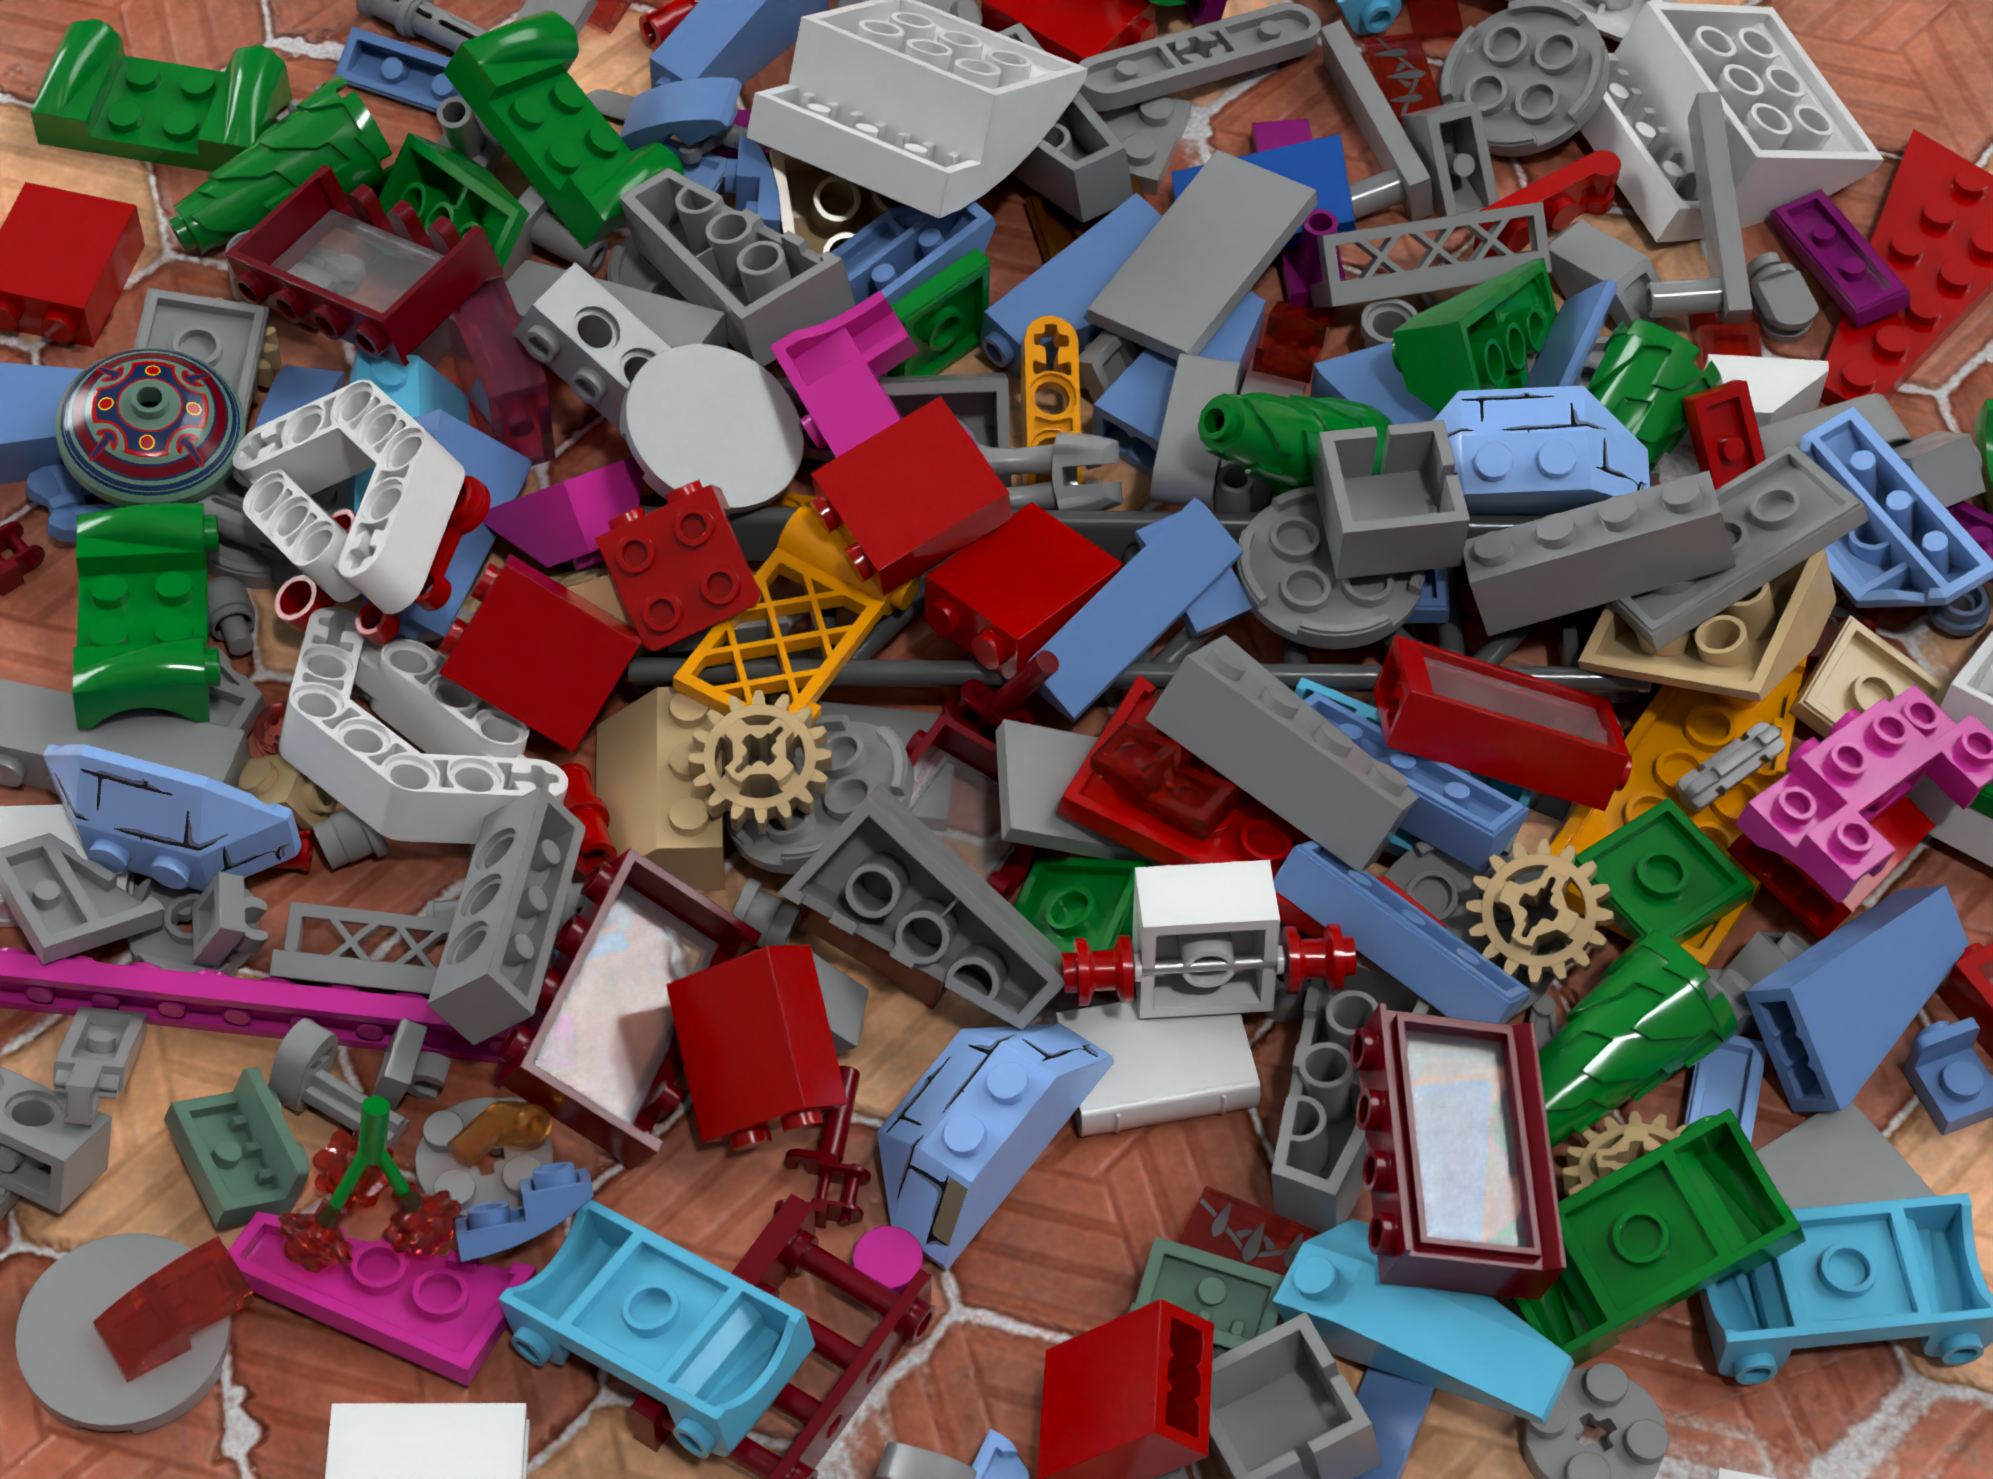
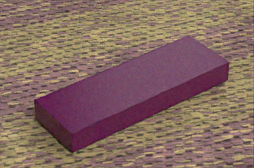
[1770,189,1910,328]

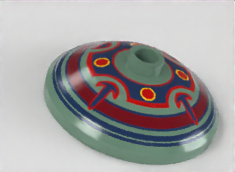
[55,348,245,507]

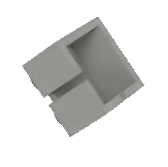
[1313,420,1470,579]
[1209,1312,1382,1479]

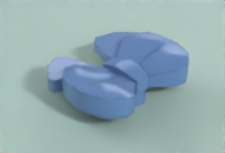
[25,464,119,542]

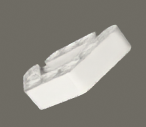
[233,379,465,614]
[278,607,568,844]

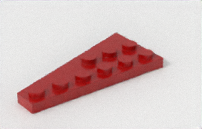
[1820,129,1993,406]
[1057,674,1447,956]

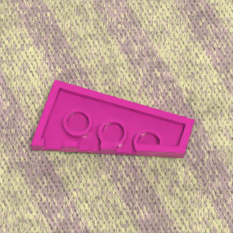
[220,1211,536,1386]

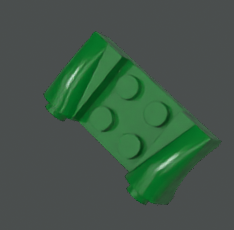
[443,10,684,249]
[30,19,292,172]
[72,503,221,730]
[1485,1108,1806,1369]

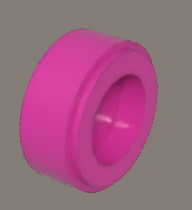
[853,1226,923,1294]

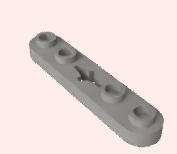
[1078,3,1321,112]

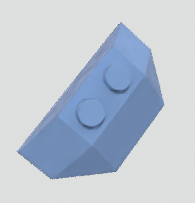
[831,201,996,305]

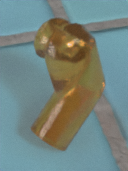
[447,1101,552,1168]

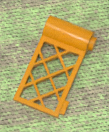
[673,505,920,729]

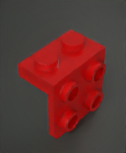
[595,480,761,651]

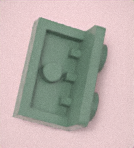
[164,1067,310,1228]
[1129,1236,1285,1358]

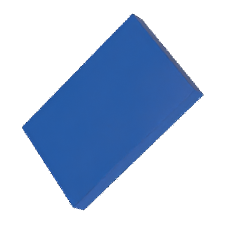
[1171,134,1357,250]

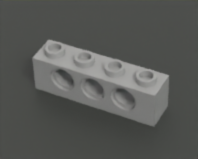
[512,262,671,440]
[427,785,586,1045]
[0,1066,112,1214]

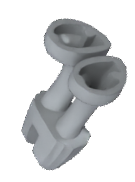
[963,427,1123,511]

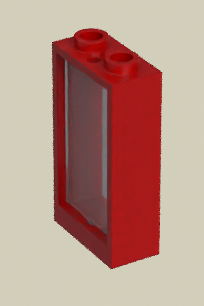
[1372,634,1632,812]

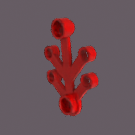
[274,476,491,645]

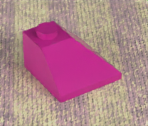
[483,456,645,571]

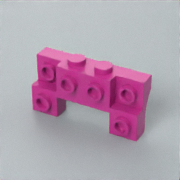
[770,290,985,458]
[1735,684,1993,904]

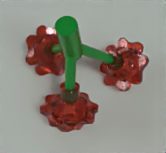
[278,1096,462,1273]

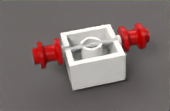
[1061,860,1356,1019]

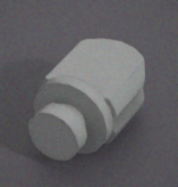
[1746,252,1818,343]

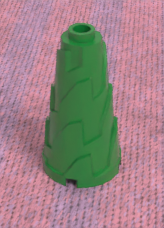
[168,75,394,254]
[1587,319,1723,474]
[1198,392,1393,495]
[1488,930,1738,1157]

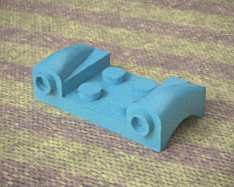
[1699,1193,1993,1385]
[498,1199,815,1458]

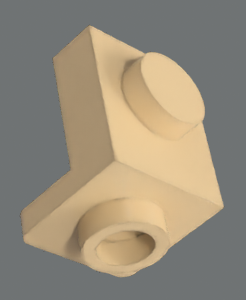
[237,754,339,838]

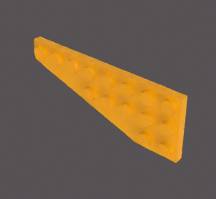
[1550,655,1808,969]

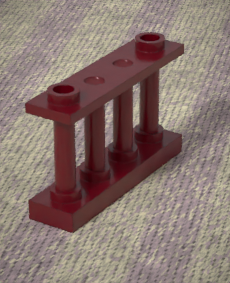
[629,1193,936,1479]

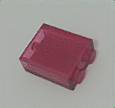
[448,277,556,466]

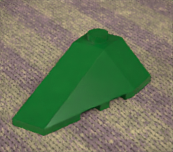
[364,132,529,268]
[1392,257,1557,413]

